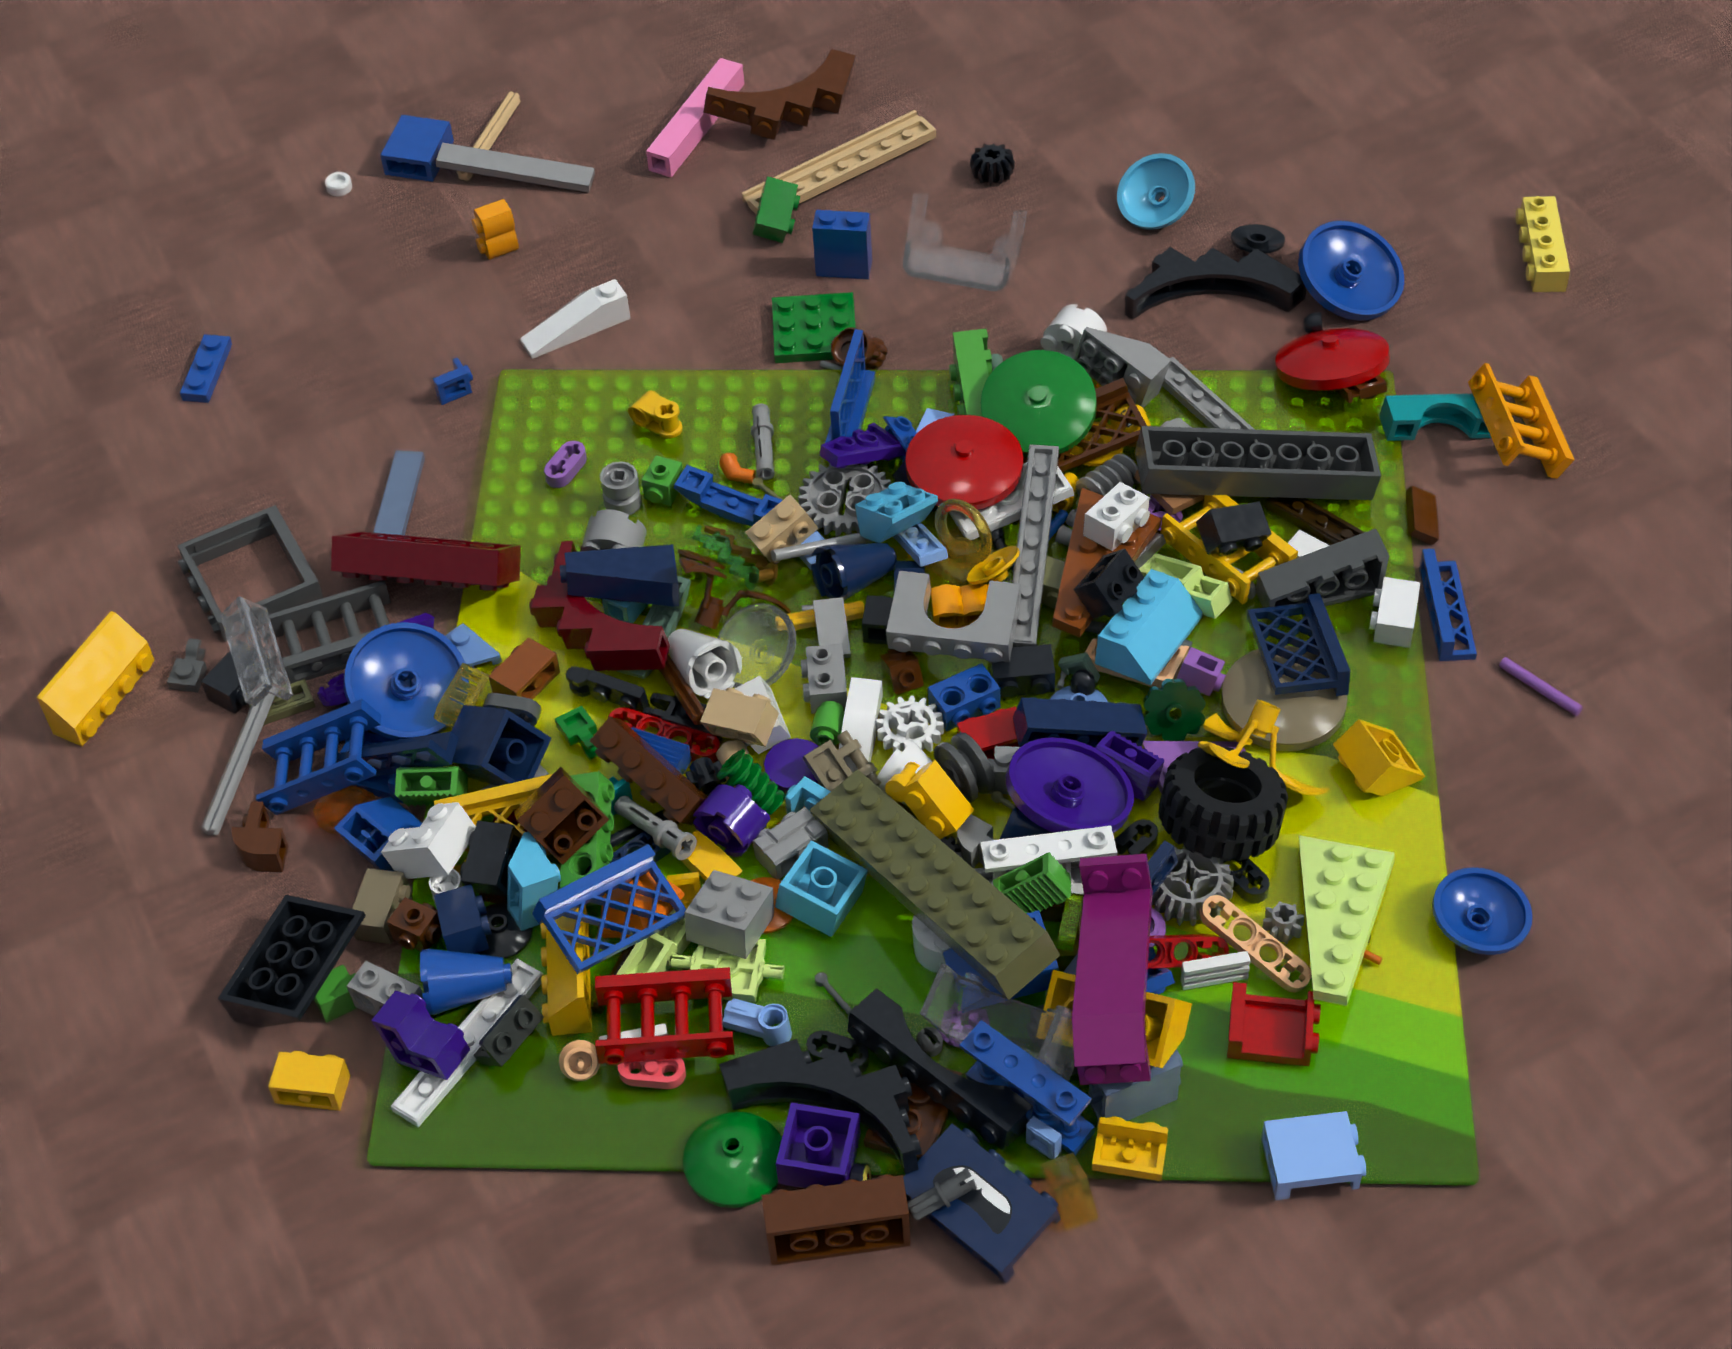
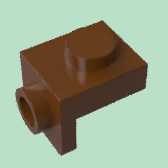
[879,649,924,694]

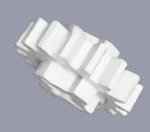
[876,695,944,753]

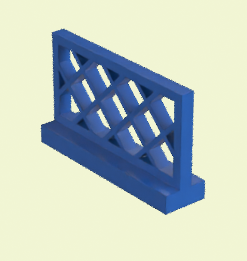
[825,329,875,443]
[532,844,686,974]

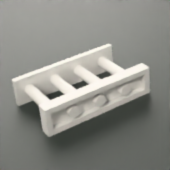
[980,826,1117,901]

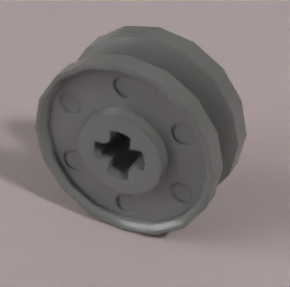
[934,732,995,803]

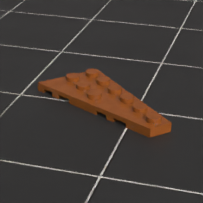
[1052,488,1161,638]

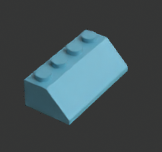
[1095,569,1203,686]

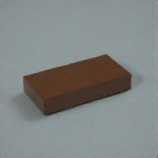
[1406,485,1439,545]

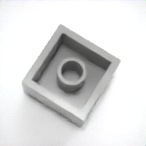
[684,870,774,959]

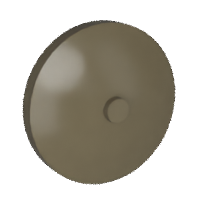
[1221,646,1347,751]

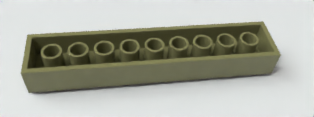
[810,769,1060,1000]

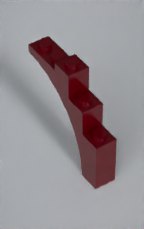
[529,541,670,671]

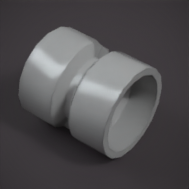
[600,461,642,515]

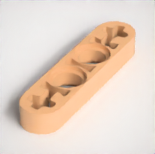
[1200,895,1311,993]

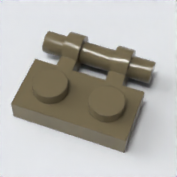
[803,730,881,791]

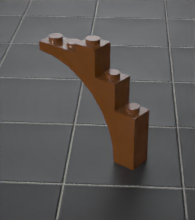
[703,49,856,140]

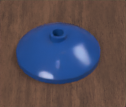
[1432,867,1533,955]

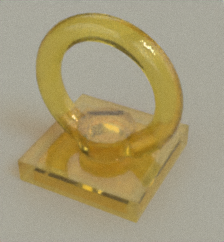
[925,499,995,587]

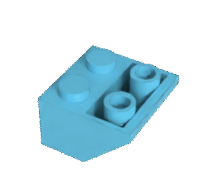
[855,482,938,543]
[507,832,561,931]

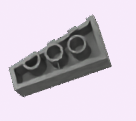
[1256,528,1389,608]

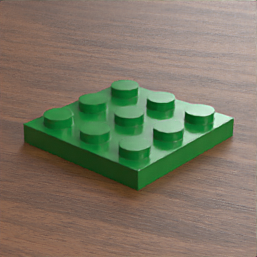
[772,292,856,363]

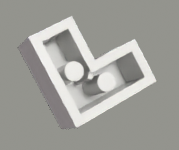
[381,802,476,879]

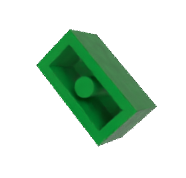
[752,176,800,243]

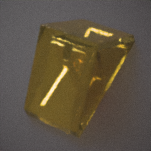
[1040,1153,1099,1231]

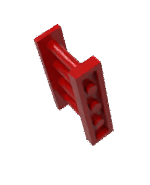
[595,967,735,1065]

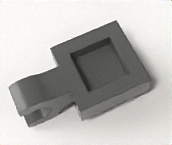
[167,638,207,693]

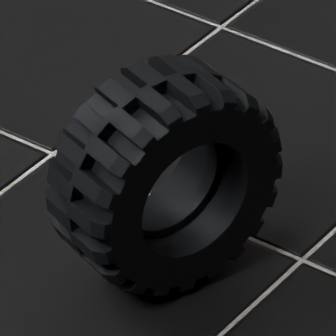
[1158,747,1288,861]

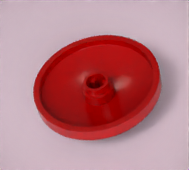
[1275,328,1390,390]
[906,415,1023,511]

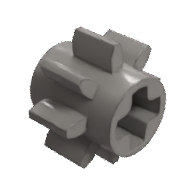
[1262,901,1304,944]

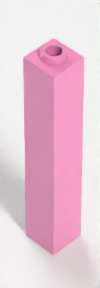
[646,58,744,178]

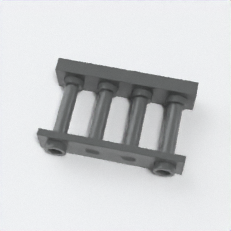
[269,580,391,684]

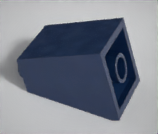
[447,705,552,786]

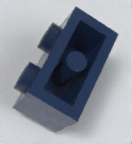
[434,884,492,954]

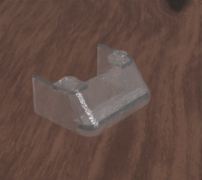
[903,193,1027,291]
[920,963,1074,1082]

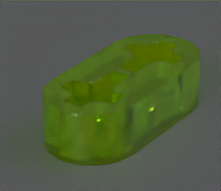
[1056,893,1084,952]

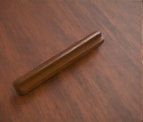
[659,655,705,725]

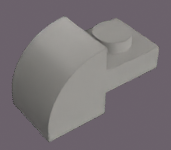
[957,814,994,868]

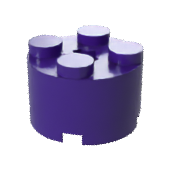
[693,784,770,857]

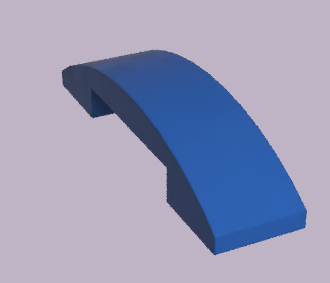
[674,465,783,526]

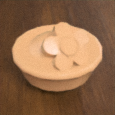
[559,1040,600,1081]

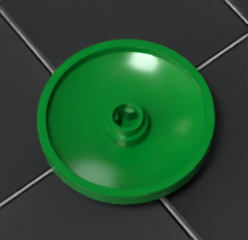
[981,350,1097,458]

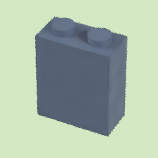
[1089,1049,1183,1121]

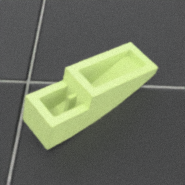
[1139,553,1233,619]
[616,908,690,975]

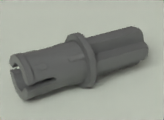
[907,1168,978,1220]

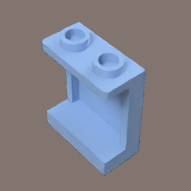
[1261,1111,1366,1200]

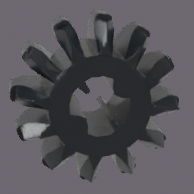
[970,142,1015,186]

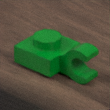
[555,705,598,760]

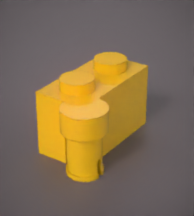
[885,760,974,839]

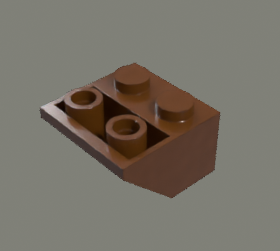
[514,767,609,865]

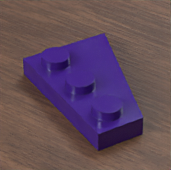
[820,422,906,468]

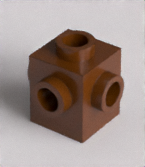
[387,897,442,952]

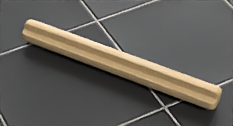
[457,91,520,181]

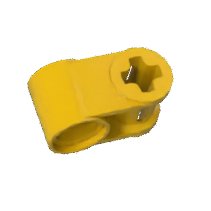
[628,390,683,439]

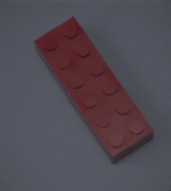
[331,531,521,591]

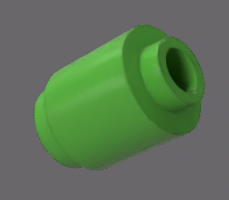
[810,701,844,746]

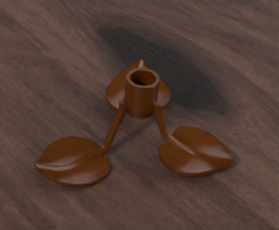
[677,549,791,630]

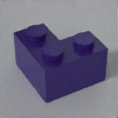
[371,990,470,1080]

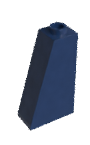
[560,544,679,607]

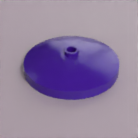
[1006,737,1134,833]

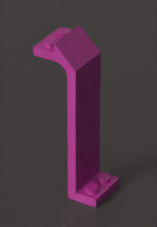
[1072,854,1153,1085]

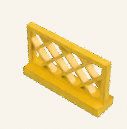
[434,773,554,874]

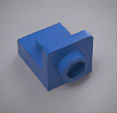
[433,357,473,405]

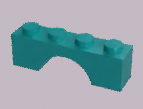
[1379,394,1491,441]

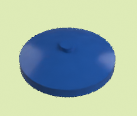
[1298,221,1404,321]
[344,622,469,740]

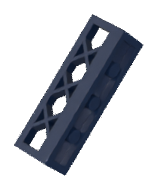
[337,732,459,777]

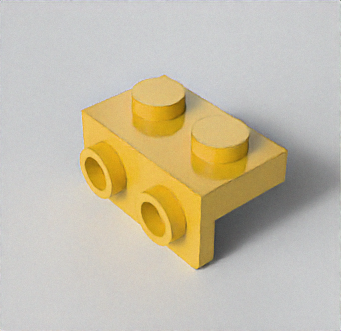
[1092,1116,1168,1181]

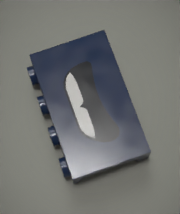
[903,1123,1061,1284]

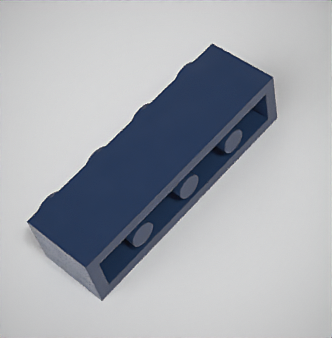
[1013,697,1147,748]

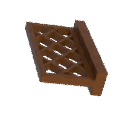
[1057,378,1147,472]

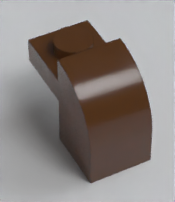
[232,801,289,872]

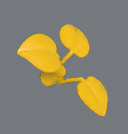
[1197,699,1330,796]

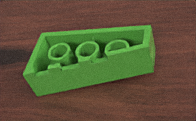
[949,328,992,417]

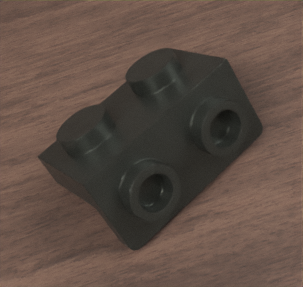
[473,995,544,1067]

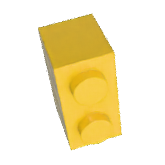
[268,1051,351,1111]

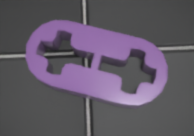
[544,441,587,488]

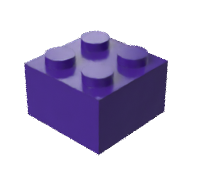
[776,1102,861,1188]

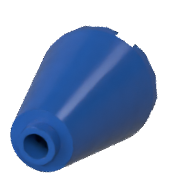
[420,949,513,1015]

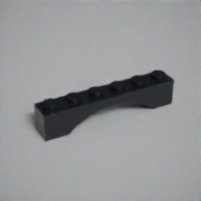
[847,988,1034,1151]

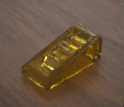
[434,663,489,728]

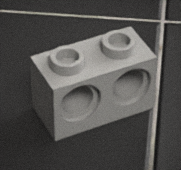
[347,961,423,1016]

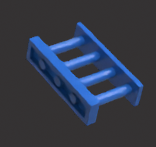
[256,699,381,815]
[959,1020,1096,1157]

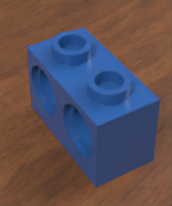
[928,663,1000,732]

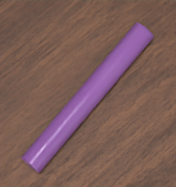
[1499,657,1583,717]

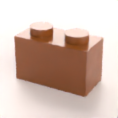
[488,637,560,700]

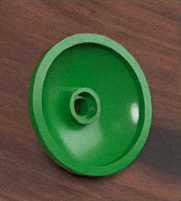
[683,1112,782,1208]

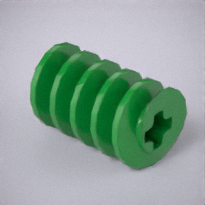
[716,749,786,815]

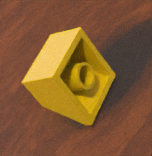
[1333,719,1425,796]

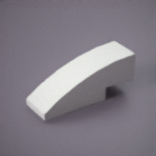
[839,677,883,773]

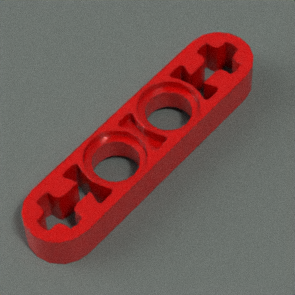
[608,707,720,763]
[1148,934,1229,969]

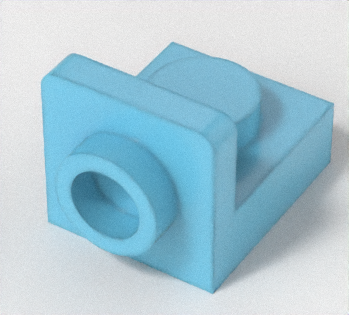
[785,776,831,814]

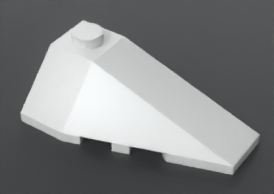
[520,279,631,359]

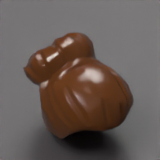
[831,327,888,372]

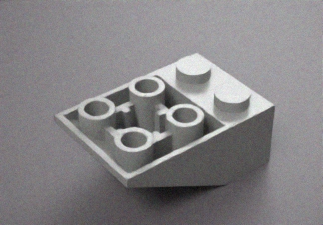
[1074,327,1172,408]

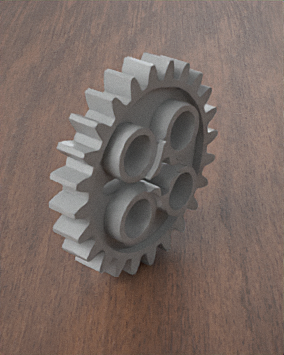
[798,463,891,537]

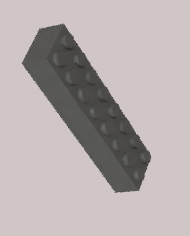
[1135,426,1381,500]

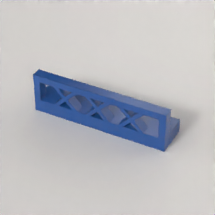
[1419,548,1477,662]

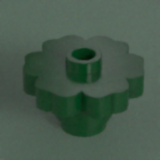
[1143,679,1206,741]

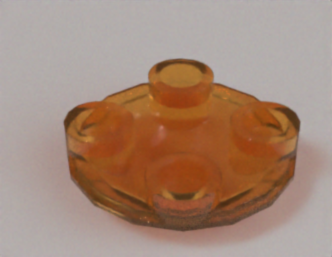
[313,785,376,835]

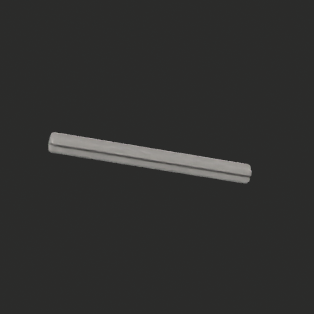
[201,675,280,836]

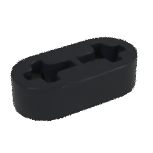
[1114,819,1158,855]
[806,1030,869,1073]

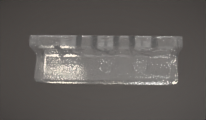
[220,596,293,706]

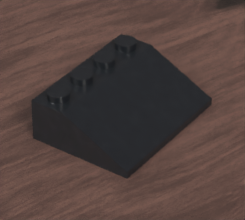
[218,895,366,1028]

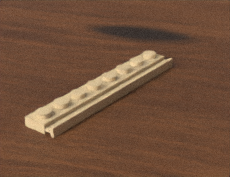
[741,110,936,215]

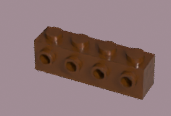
[590,717,707,825]

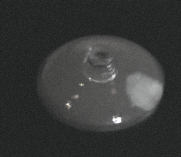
[718,603,796,688]

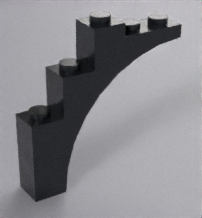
[1124,247,1306,320]
[719,1039,922,1174]

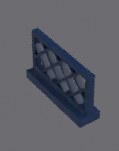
[1247,593,1351,696]

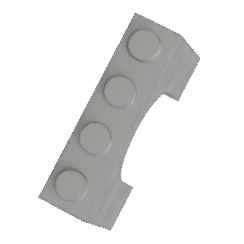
[886,571,1021,662]

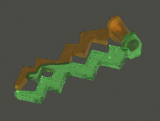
[692,525,778,590]

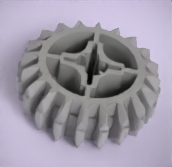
[1152,845,1234,927]

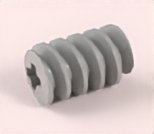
[1076,453,1139,497]

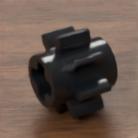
[685,757,726,796]

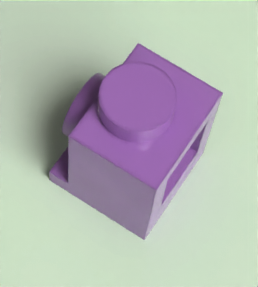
[1176,647,1226,696]

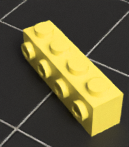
[1515,196,1570,292]

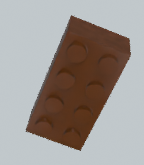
[762,1174,911,1266]

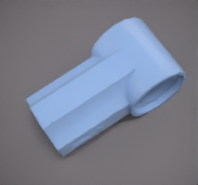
[723,998,792,1047]

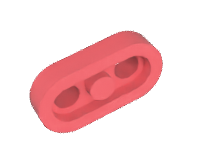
[617,1058,686,1089]

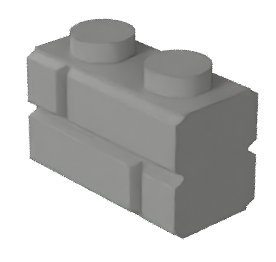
[753,807,829,879]

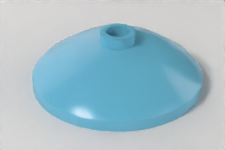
[1117,153,1195,230]

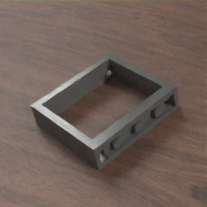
[177,505,323,642]

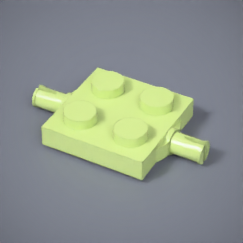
[671,939,785,1003]

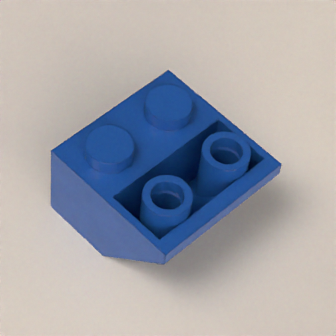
[334,796,422,871]

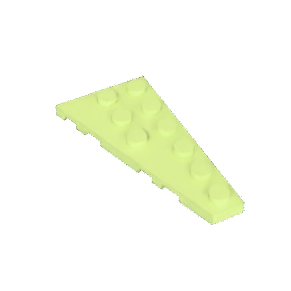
[1298,835,1395,1006]

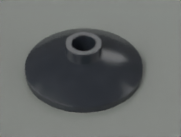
[1231,224,1285,254]
[477,903,533,959]

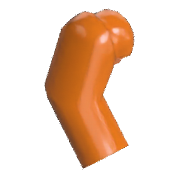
[719,453,756,484]

